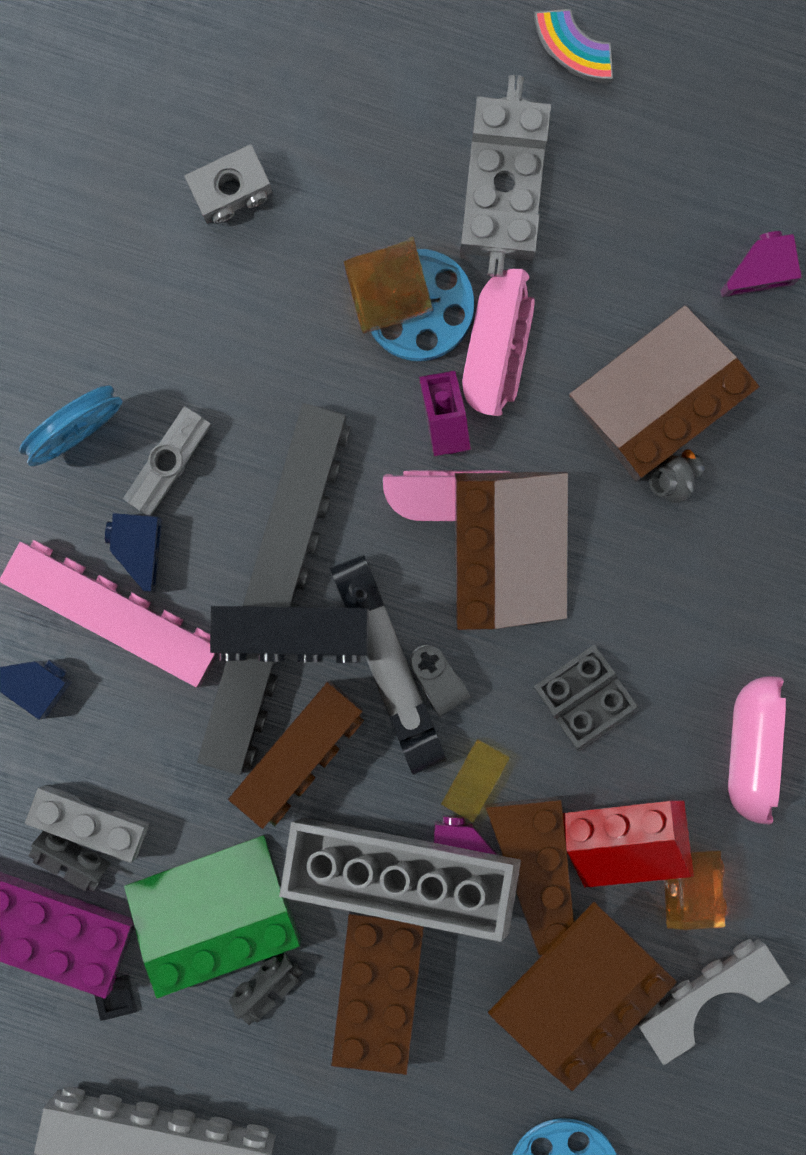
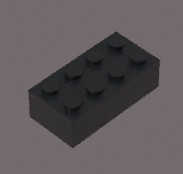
[210,606,369,663]

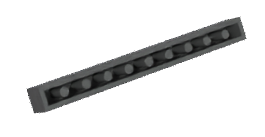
[197,403,351,775]

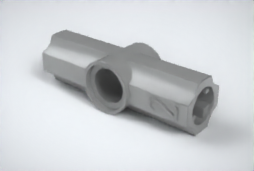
[123,406,211,516]

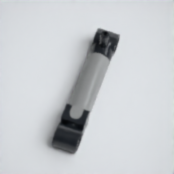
[330,554,447,775]

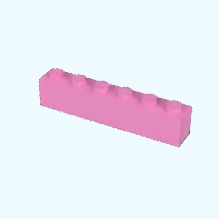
[0,540,218,688]

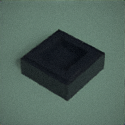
[94,975,138,1021]

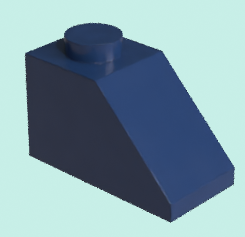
[105,513,162,593]
[0,659,72,720]

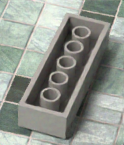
[279,818,521,942]
[34,1087,276,1155]

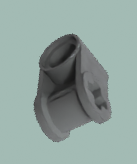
[410,645,471,717]

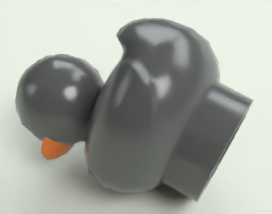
[649,449,705,503]

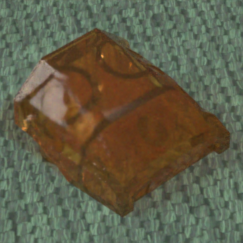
[343,236,433,333]

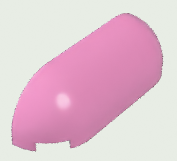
[462,269,535,416]
[383,470,510,521]
[728,676,786,825]

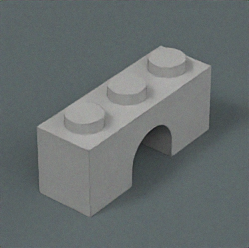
[24,785,150,863]

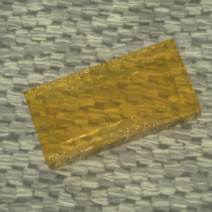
[441,739,510,823]

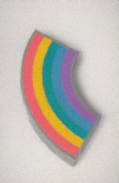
[534,9,613,83]

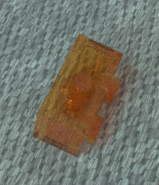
[664,850,727,930]

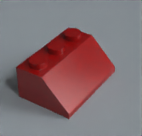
[563,801,694,888]

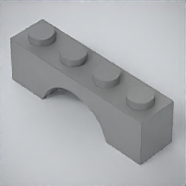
[637,939,790,1065]

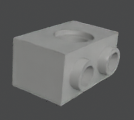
[184,144,273,224]

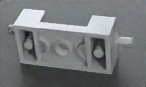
[460,75,551,277]

